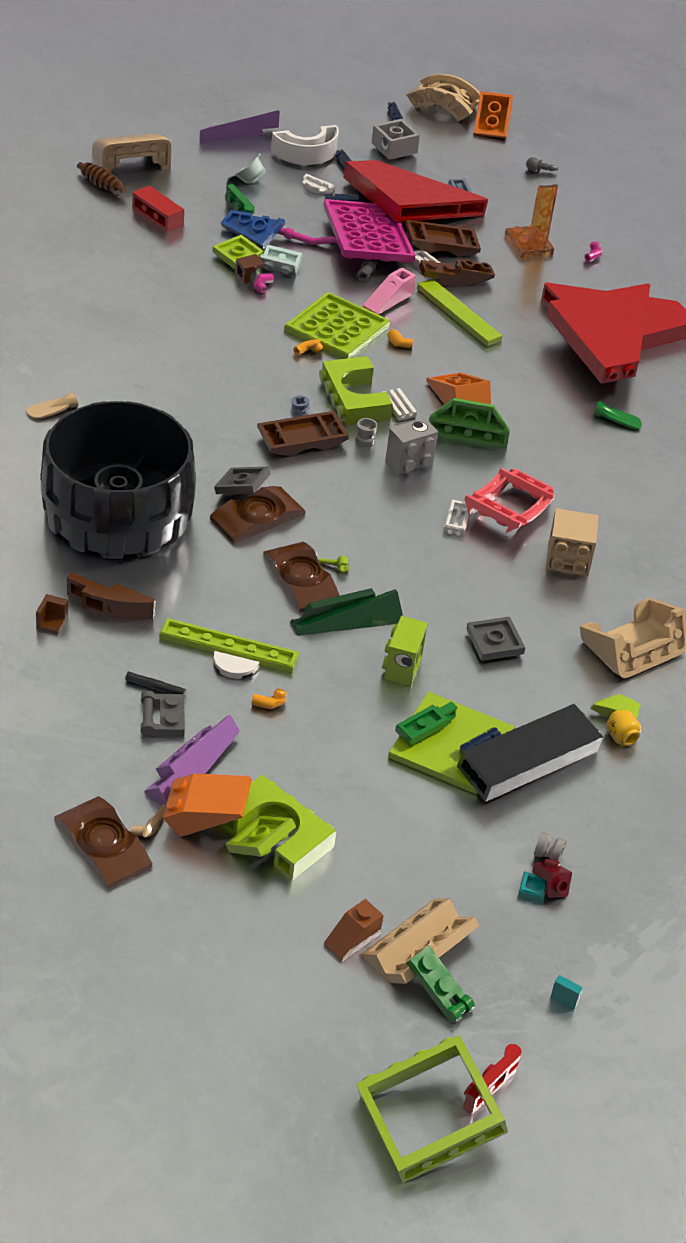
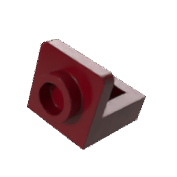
[532,859,572,897]

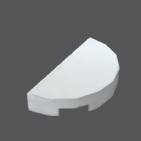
[303,174,335,194]
[213,651,260,679]

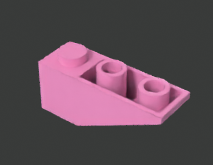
[363,268,416,315]

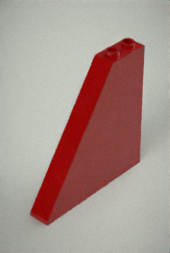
[343,160,488,222]
[541,282,686,351]
[547,283,650,384]

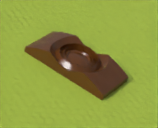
[405,220,481,257]
[257,411,349,456]
[210,486,305,544]
[263,541,340,613]
[54,796,153,889]

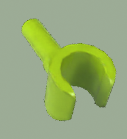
[319,555,349,573]

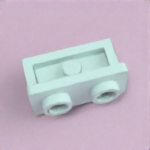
[259,245,303,275]

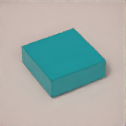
[518,871,547,903]
[550,975,583,1010]

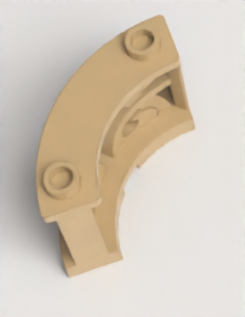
[406,74,480,121]

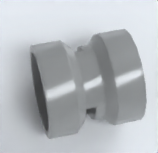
[355,418,377,447]
[534,832,567,862]

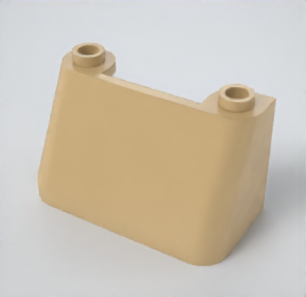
[92,133,171,172]
[580,597,686,678]

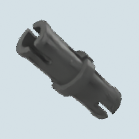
[357,259,380,282]

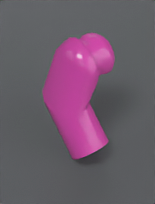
[584,241,602,263]
[253,273,274,293]

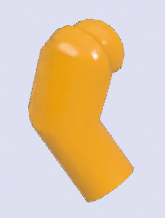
[387,329,413,349]
[293,339,323,356]
[251,689,287,710]

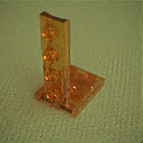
[505,184,558,258]

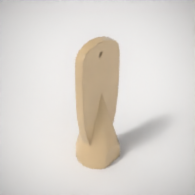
[26,392,78,420]

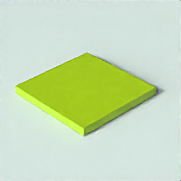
[284,292,390,359]
[388,691,515,794]

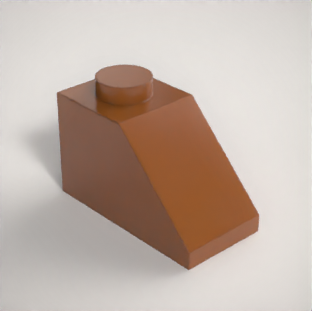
[324,899,384,962]

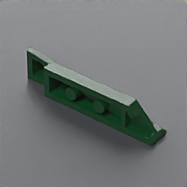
[290,588,403,635]

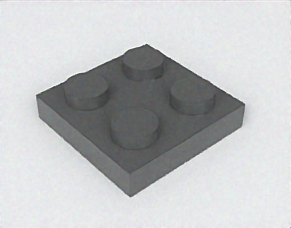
[214,466,271,496]
[466,616,525,661]

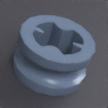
[291,395,309,414]

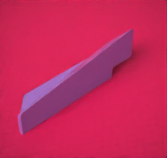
[199,110,280,142]
[144,715,239,807]

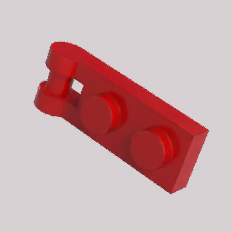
[463,1044,522,1115]

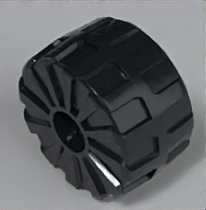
[40,401,196,559]

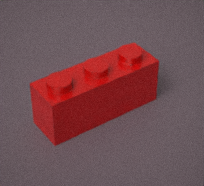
[132,186,185,232]

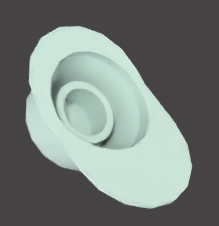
[227,154,266,184]

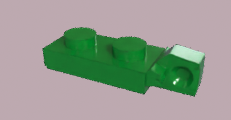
[395,701,458,746]

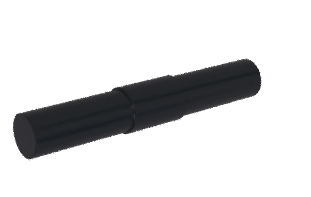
[125,671,186,697]

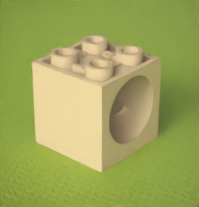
[545,508,599,576]

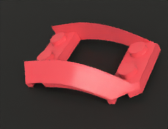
[464,468,555,534]

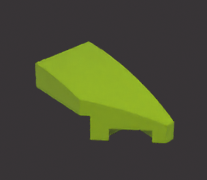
[590,694,641,719]

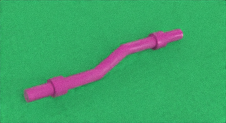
[277,227,338,245]

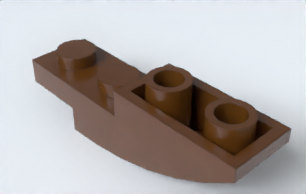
[419,259,495,286]
[67,572,156,619]

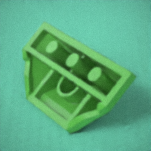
[429,398,510,448]

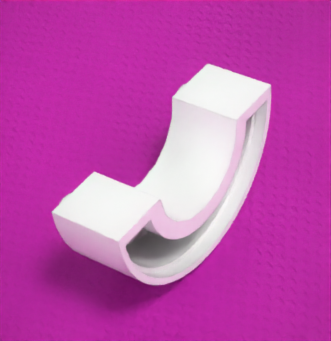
[271,125,339,167]

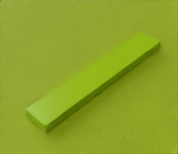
[417,278,503,347]
[159,618,299,673]

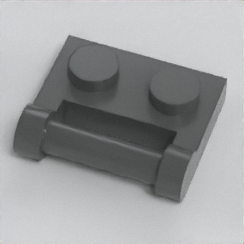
[140,691,185,736]

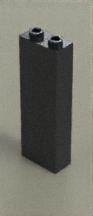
[457,703,604,802]

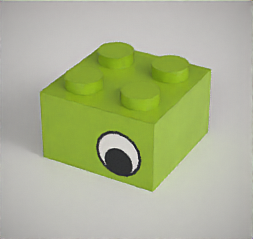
[382,616,428,686]

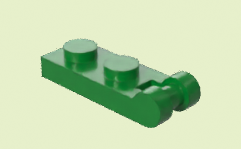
[225,184,255,216]
[406,945,475,1023]

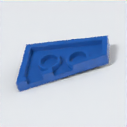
[220,210,286,249]

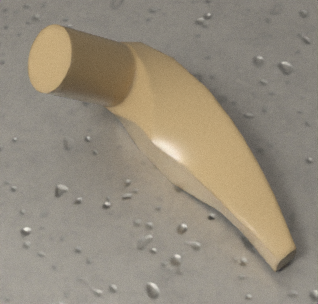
[131,804,165,837]

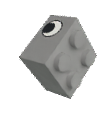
[371,119,420,160]
[385,417,438,475]

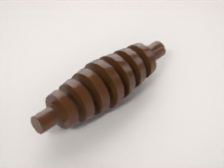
[77,162,127,194]

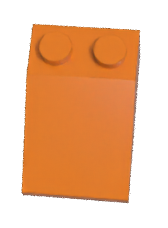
[473,91,513,138]
[426,372,491,405]
[163,773,252,837]

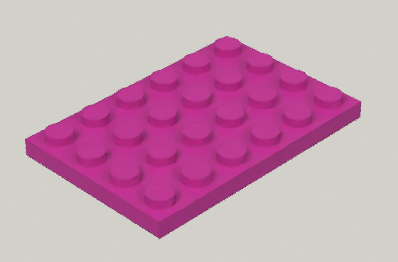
[323,199,416,263]

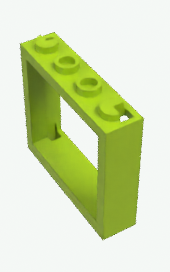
[356,1035,508,1184]

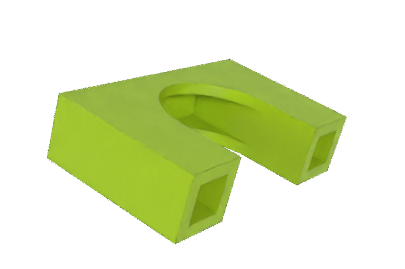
[319,356,393,426]
[221,775,336,881]

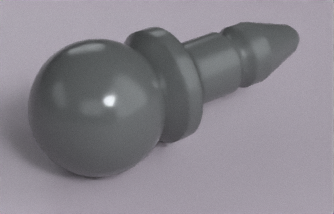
[526,157,558,172]

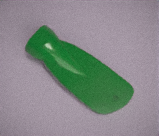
[594,402,642,430]

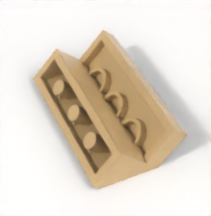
[361,898,479,984]

